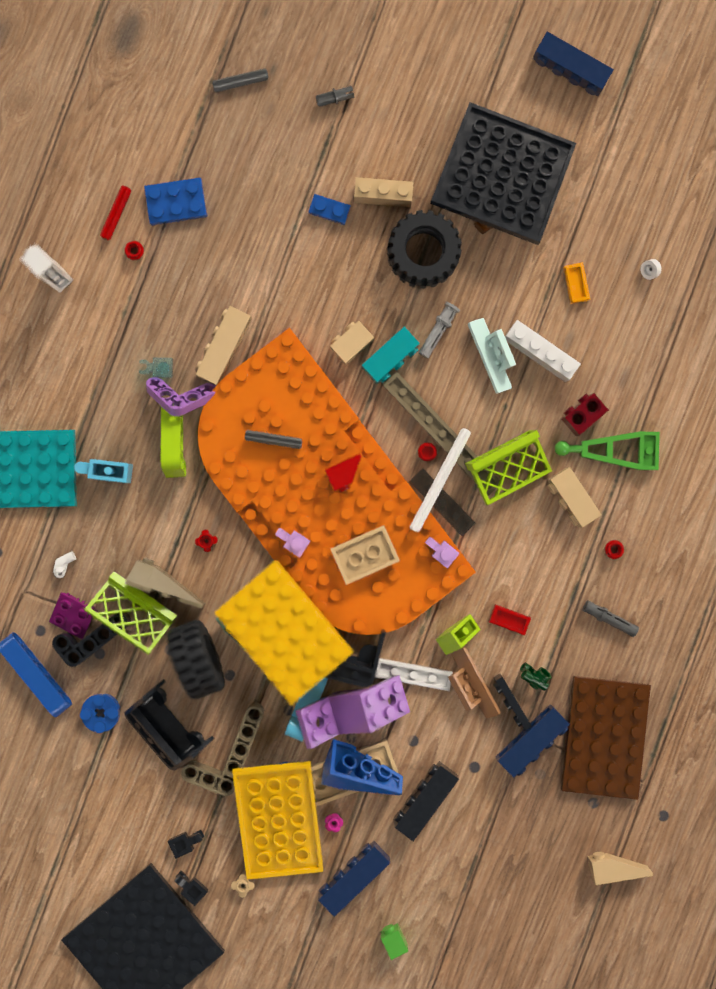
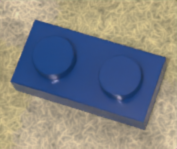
[309,194,351,225]

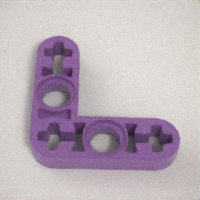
[146,377,216,416]

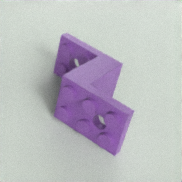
[296,675,410,749]

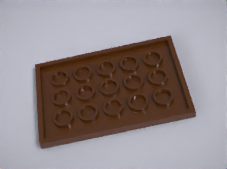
[561,676,651,800]

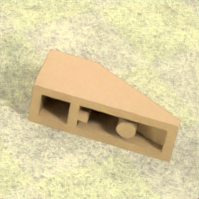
[588,852,653,885]

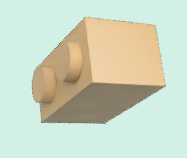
[330,321,374,366]

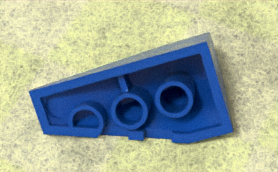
[321,739,403,796]

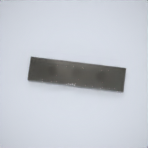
[409,468,476,536]

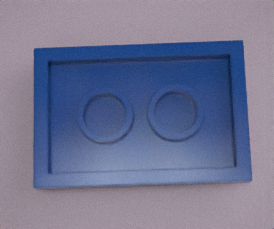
[144,177,207,226]

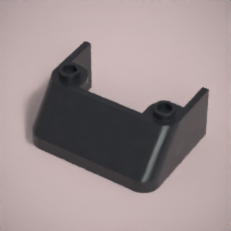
[324,629,386,687]
[124,679,215,771]

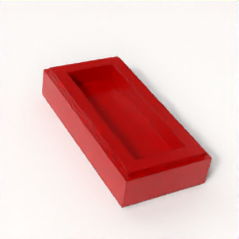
[488,604,531,636]

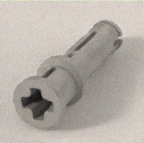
[418,302,460,359]

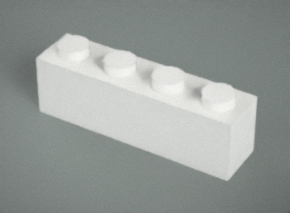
[22,245,73,293]
[505,320,581,382]

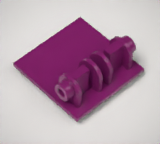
[49,592,98,640]

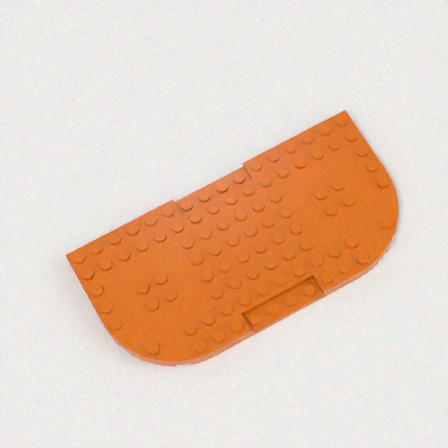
[198,327,476,635]

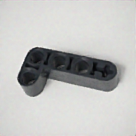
[52,613,131,667]

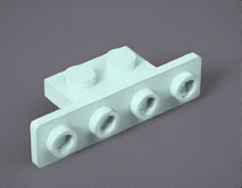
[468,318,516,394]

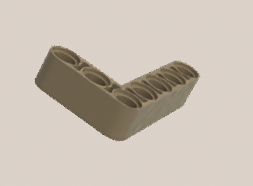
[181,703,264,796]

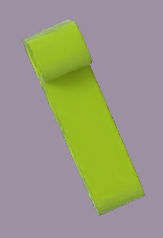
[161,403,186,478]

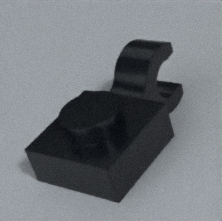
[167,830,205,859]
[174,871,208,906]

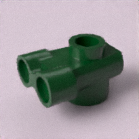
[520,662,552,691]

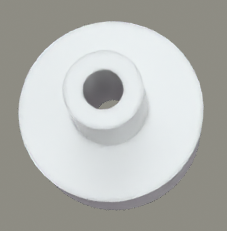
[641,259,661,280]

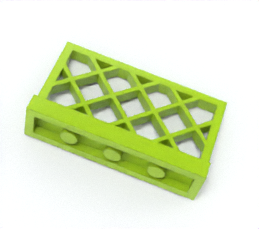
[465,430,552,505]
[84,572,177,655]

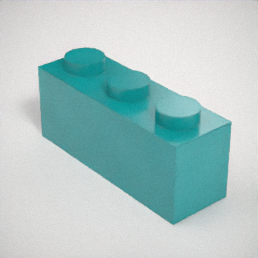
[361,326,420,384]

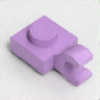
[275,528,310,557]
[425,537,460,568]

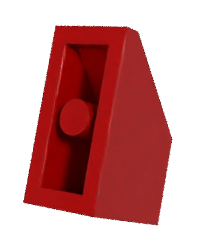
[325,453,362,493]

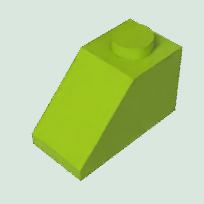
[435,614,481,655]

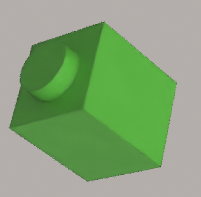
[380,923,409,960]

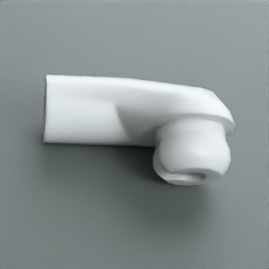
[53,551,76,578]

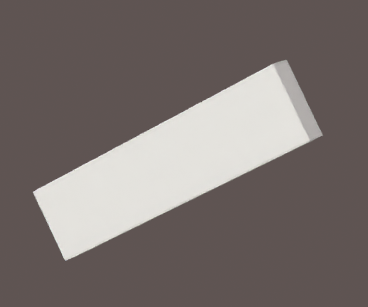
[375,658,453,691]

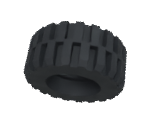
[387,210,462,289]
[167,620,225,700]

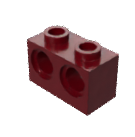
[561,393,609,436]

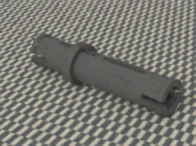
[582,600,639,637]

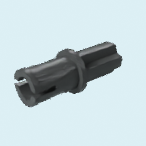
[316,85,354,107]

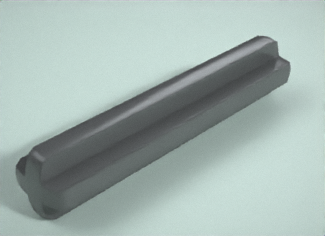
[212,68,268,92]
[245,430,302,449]

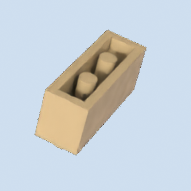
[354,177,414,208]
[547,467,602,528]

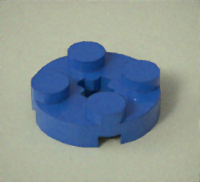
[80,693,120,733]

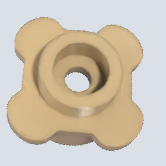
[231,874,254,898]

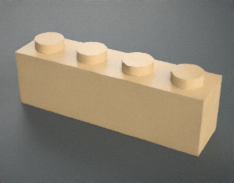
[195,306,252,385]

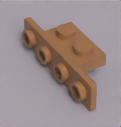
[448,646,501,718]

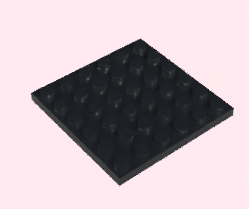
[430,102,576,245]
[61,863,225,989]

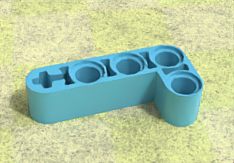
[285,678,328,742]

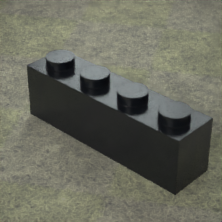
[393,761,459,842]

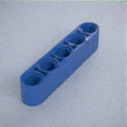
[0,632,72,718]

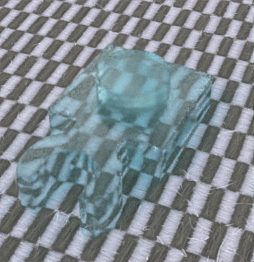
[139,357,173,378]

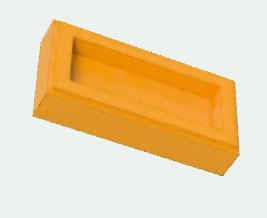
[563,262,590,304]

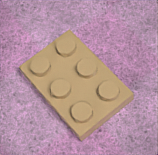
[331,525,400,585]

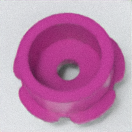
[324,813,343,833]

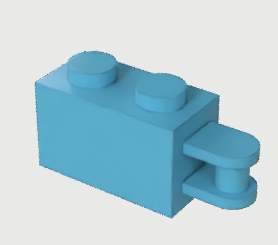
[74,459,133,483]

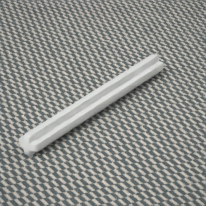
[410,428,471,532]

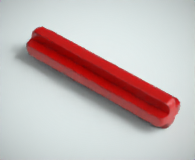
[100,185,131,240]

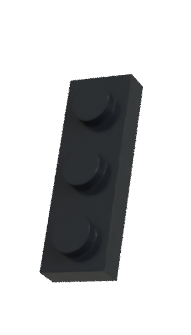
[493,674,532,731]

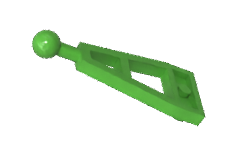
[555,431,660,470]

